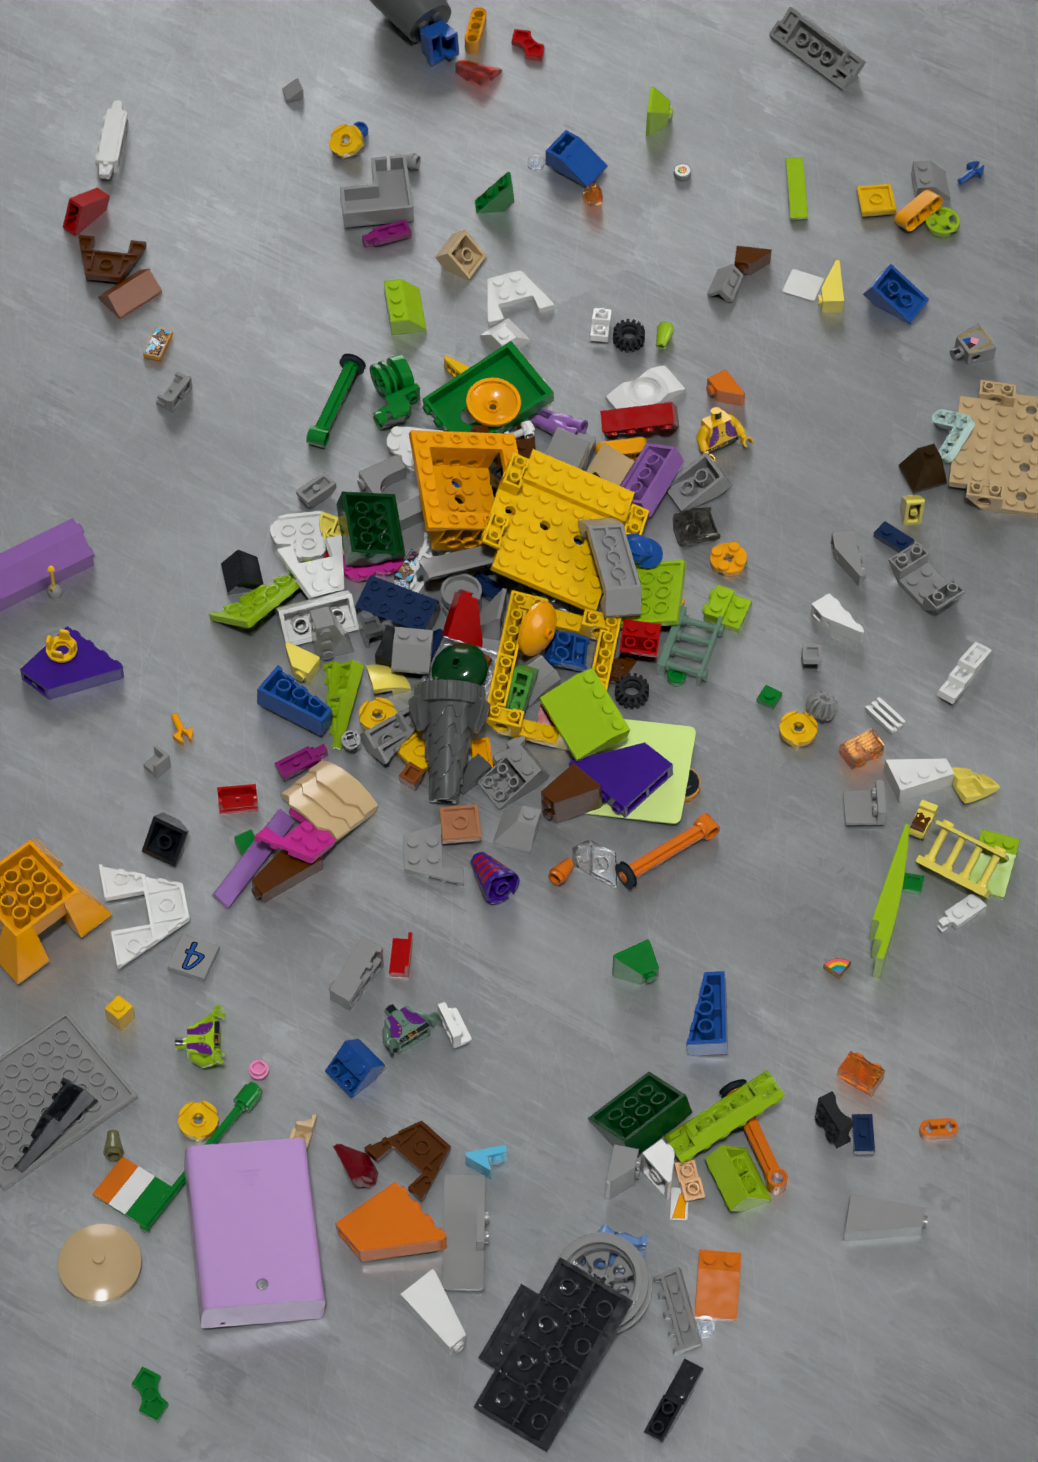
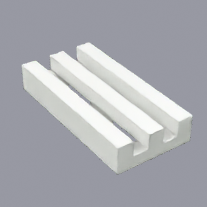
[865,697,906,735]

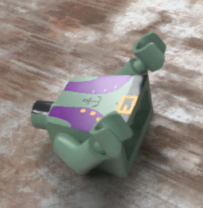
[382,1004,443,1055]

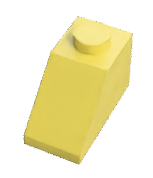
[900,495,925,525]
[285,642,321,684]

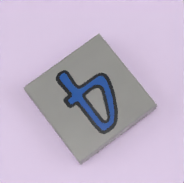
[167,934,220,982]

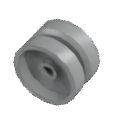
[441,573,482,617]

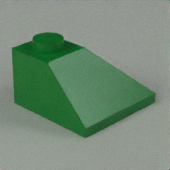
[612,939,659,985]

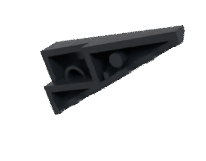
[14,1078,96,1172]

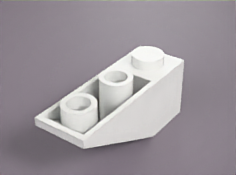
[810,593,864,643]

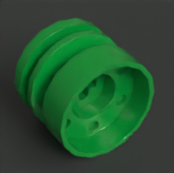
[370,353,414,400]

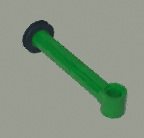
[306,353,366,448]

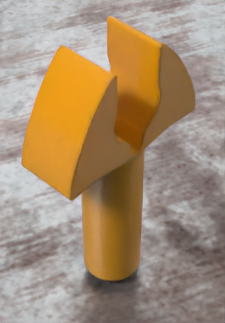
[171,713,193,746]

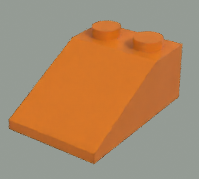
[695,1249,741,1321]

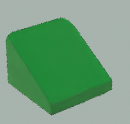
[234,830,255,856]

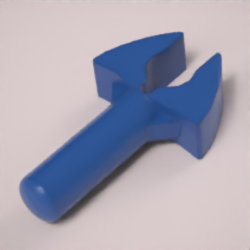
[957,161,984,185]

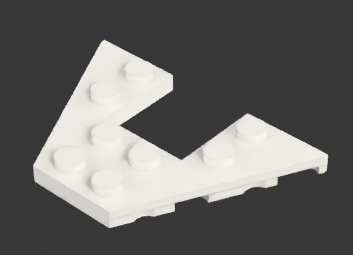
[99,864,190,969]

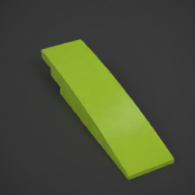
[869,823,909,979]

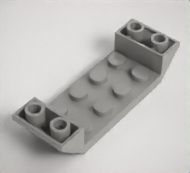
[578,518,642,618]

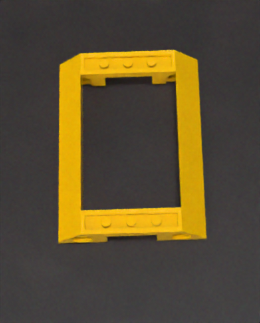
[485,590,622,752]

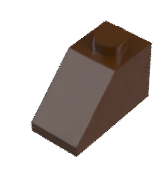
[734,246,772,275]

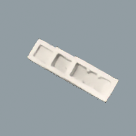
[937,642,992,704]

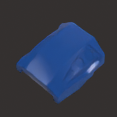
[544,631,590,672]

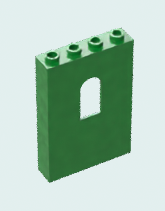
[422,341,554,434]

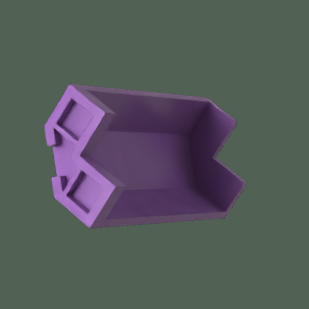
[0,518,95,611]

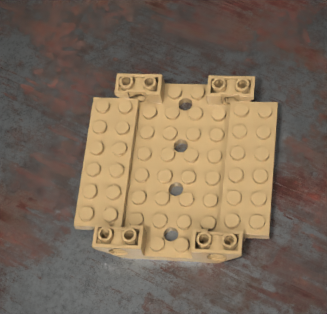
[948,380,1038,518]

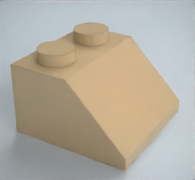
[435,230,487,280]

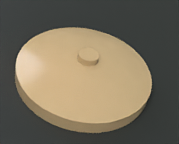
[57,1224,142,1304]

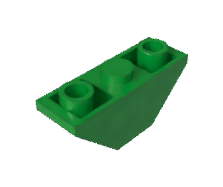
[475,172,515,214]

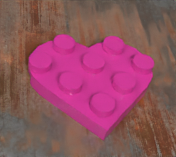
[343,556,404,583]

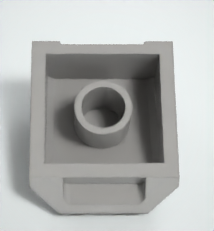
[511,654,561,707]

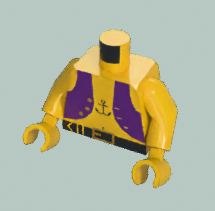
[696,407,754,461]

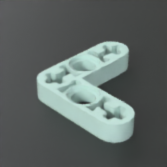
[932,409,975,463]

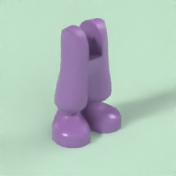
[532,408,588,435]

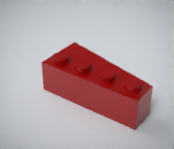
[600,402,679,437]

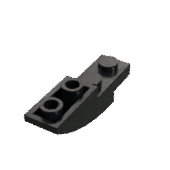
[644,1358,704,1443]

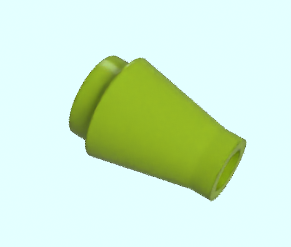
[656,321,674,349]

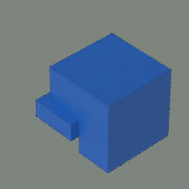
[420,20,460,66]

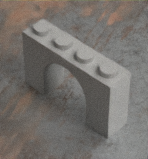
[357,455,424,531]

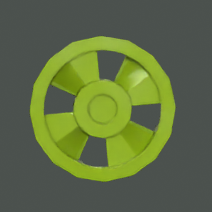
[925,207,960,237]

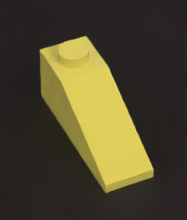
[817,260,844,313]

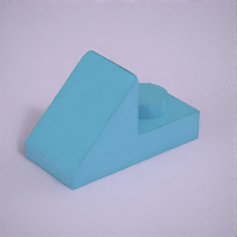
[465,1145,507,1179]

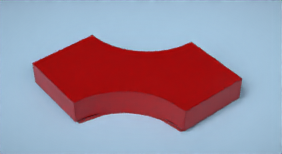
[511,29,545,62]

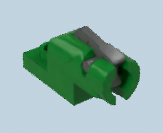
[373,383,420,430]

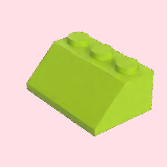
[384,279,427,336]
[705,1145,772,1212]

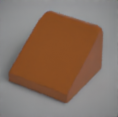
[399,762,426,791]

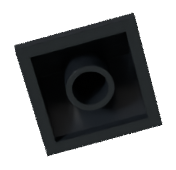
[221,549,264,595]

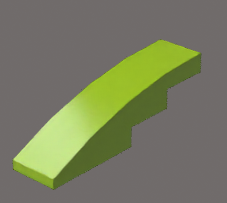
[785,157,808,220]

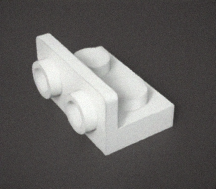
[438,1002,472,1049]

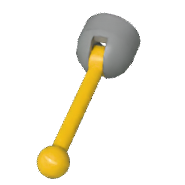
[47,566,63,599]

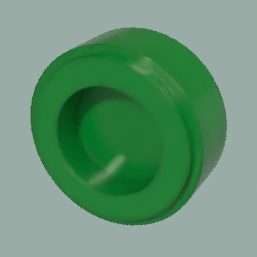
[667,669,686,687]

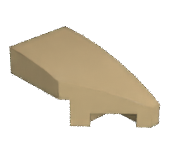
[289,1114,317,1151]

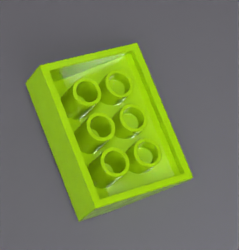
[539,668,630,761]

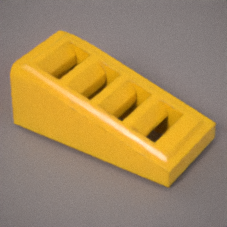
[444,355,470,378]

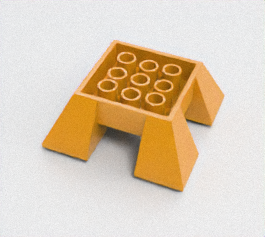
[0,838,112,985]

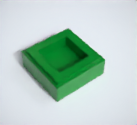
[902,873,924,896]

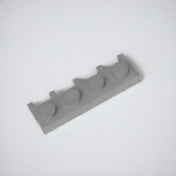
[653,1267,702,1355]

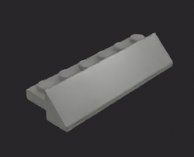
[769,7,866,90]
[416,544,496,582]

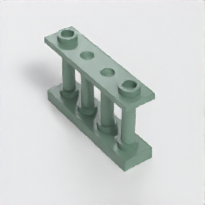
[657,606,725,687]

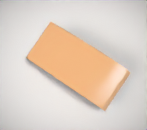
[674,1159,705,1202]

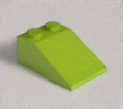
[966,829,1020,899]

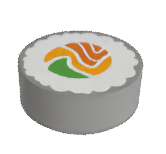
[674,163,691,181]

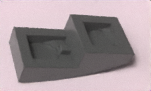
[459,754,491,795]

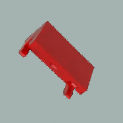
[217,784,258,815]

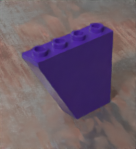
[20,626,124,700]
[569,742,673,818]

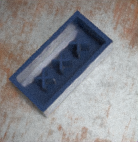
[355,575,441,630]

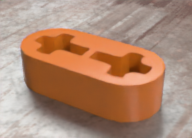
[919,1118,958,1141]

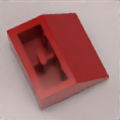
[619,619,661,657]

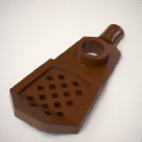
[609,653,640,683]

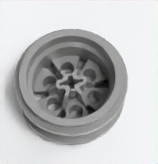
[554,1232,652,1334]

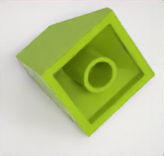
[646,87,673,136]

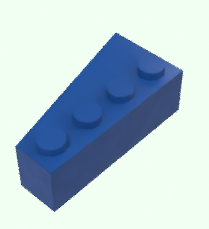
[257,665,332,736]
[686,971,728,1056]

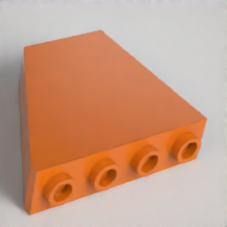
[335,1182,447,1262]

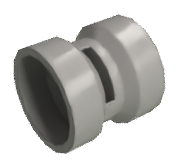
[340,730,361,752]

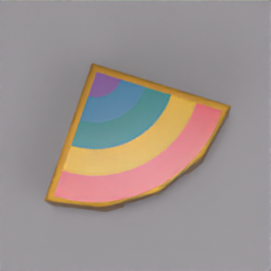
[823,958,851,979]

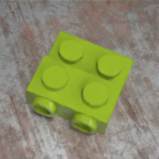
[702,584,752,633]

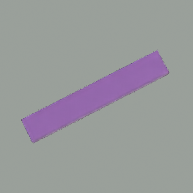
[212,809,295,908]

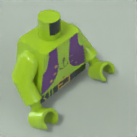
[175,1005,226,1068]

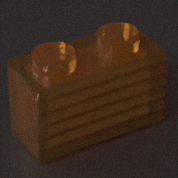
[839,728,885,770]
[837,1051,885,1097]

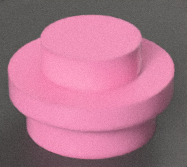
[248,1060,269,1080]

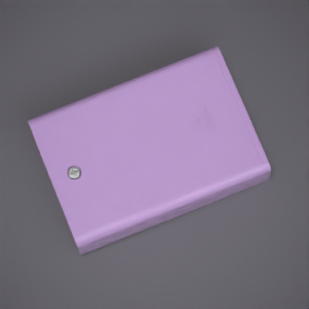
[184,1138,325,1328]

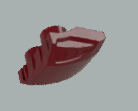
[333,1144,378,1189]

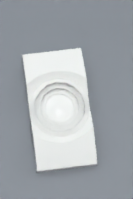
[606,365,686,409]

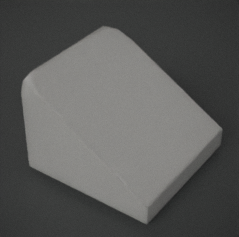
[282,78,304,102]

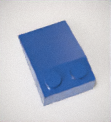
[863,264,929,324]

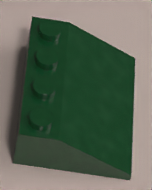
[336,491,405,566]
[588,1072,693,1155]

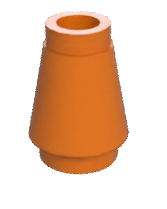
[548,858,575,885]

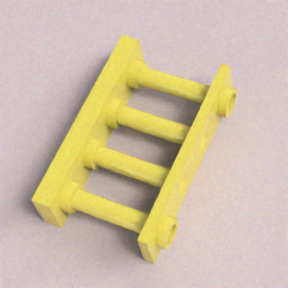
[915,819,1009,899]

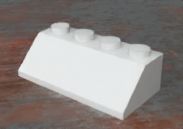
[275,590,359,645]

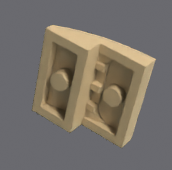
[586,443,635,486]

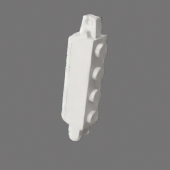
[95,100,129,179]

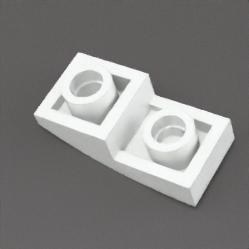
[590,308,611,342]

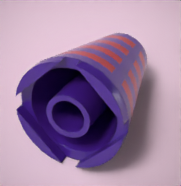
[470,852,520,904]

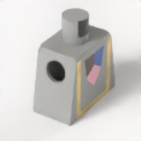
[950,324,996,365]

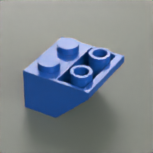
[325,1038,385,1098]

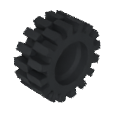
[613,319,645,353]
[615,673,649,710]

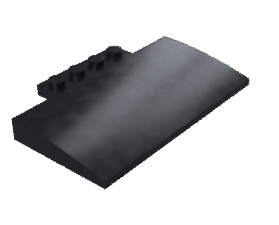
[474,1257,634,1452]

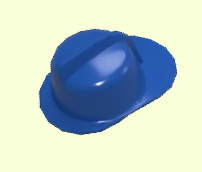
[627,533,663,568]

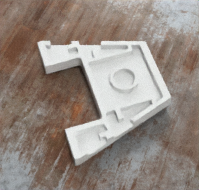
[487,270,554,326]
[275,535,344,599]

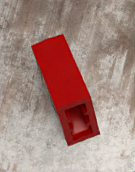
[62,187,110,236]
[442,590,483,647]

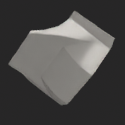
[296,472,337,507]

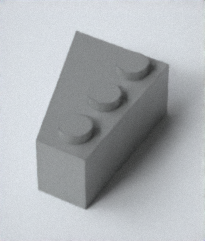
[310,607,354,660]

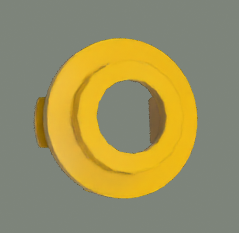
[45,629,78,663]

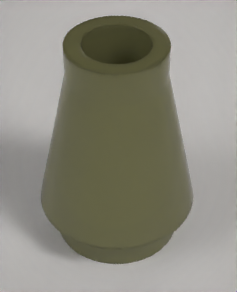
[103,1130,124,1162]

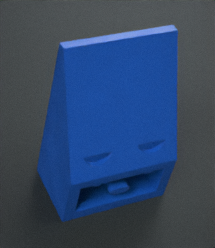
[545,130,608,188]

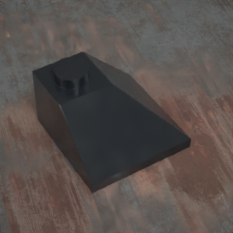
[142,812,189,867]

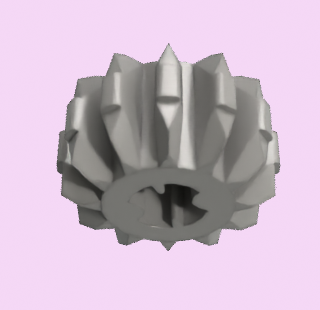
[805,691,838,721]

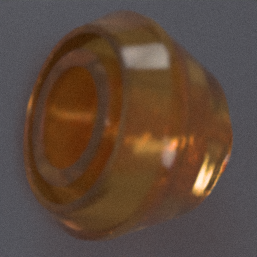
[582,183,603,206]

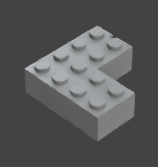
[340,155,414,228]

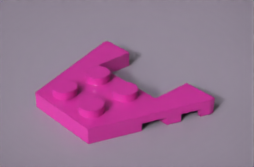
[254,808,336,864]

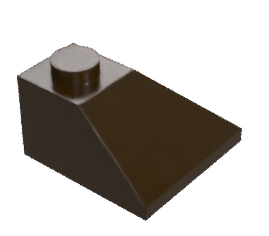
[899,443,947,494]

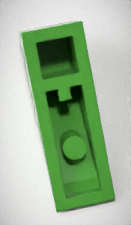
[505,664,539,713]

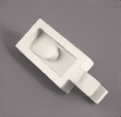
[937,892,987,933]

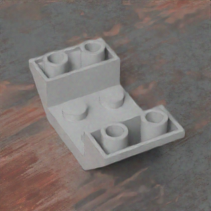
[889,541,965,611]

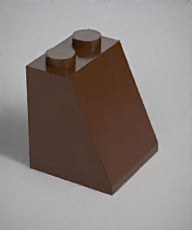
[541,763,603,823]

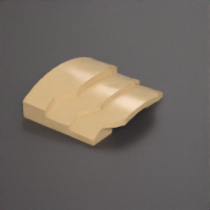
[281,760,378,842]

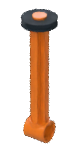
[615,813,720,889]
[719,1079,788,1195]

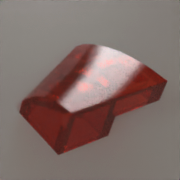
[455,60,502,85]

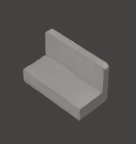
[707,264,744,303]

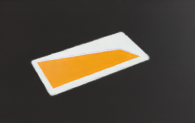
[670,1188,688,1221]

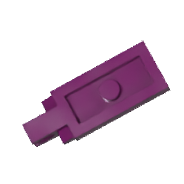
[362,220,412,248]
[275,744,328,781]

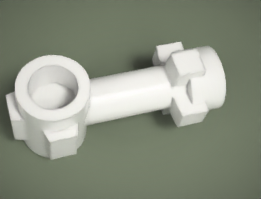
[504,421,535,439]

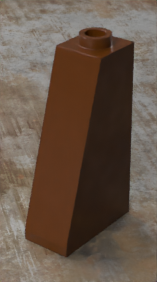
[251,849,323,904]

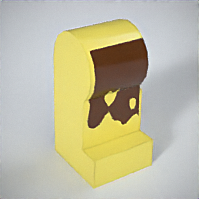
[909,799,938,840]

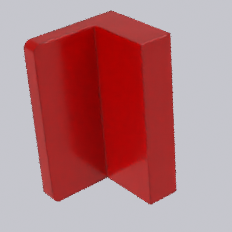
[389,932,413,978]

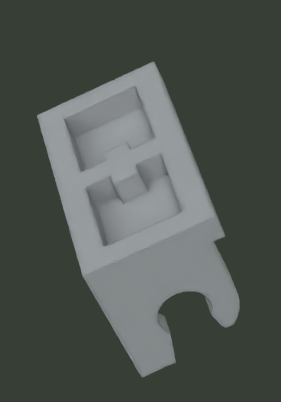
[156,372,192,413]

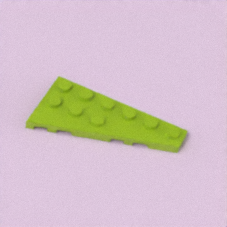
[208,560,313,628]

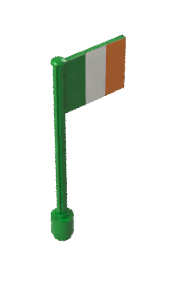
[92,1082,263,1233]

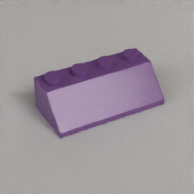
[621,443,684,518]

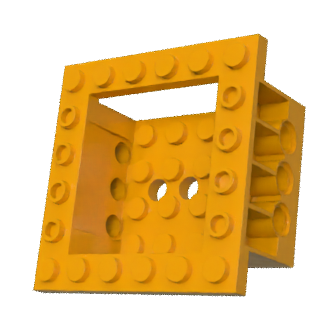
[409,430,518,551]

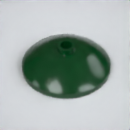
[432,643,488,686]

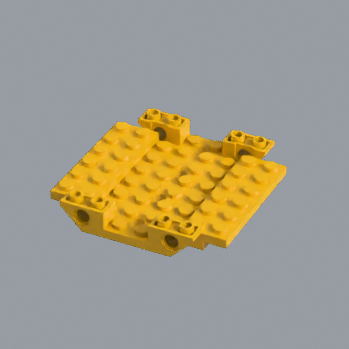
[481,449,649,611]

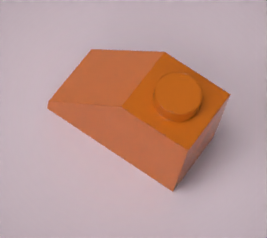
[706,369,745,406]

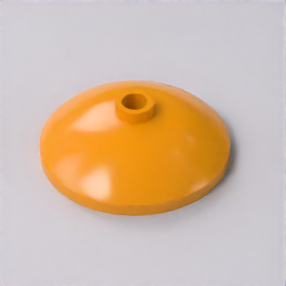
[466,378,521,427]
[518,601,557,656]

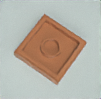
[439,804,482,844]

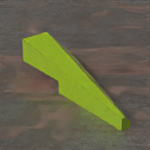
[323,660,364,750]

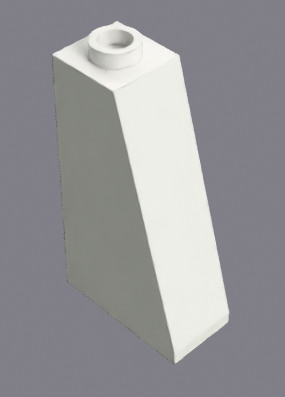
[401,1269,466,1356]

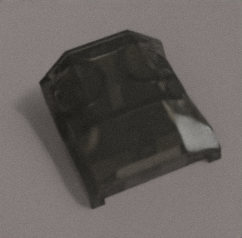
[673,507,721,547]

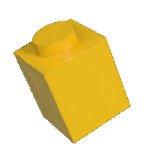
[105,995,135,1031]

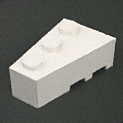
[883,758,954,803]

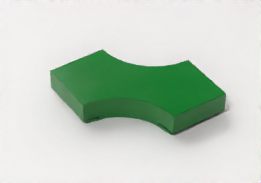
[131,1366,169,1423]

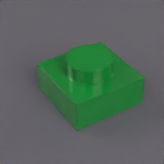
[756,685,782,710]

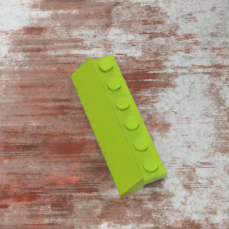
[664,1070,785,1163]

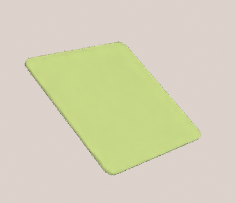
[585,719,696,824]

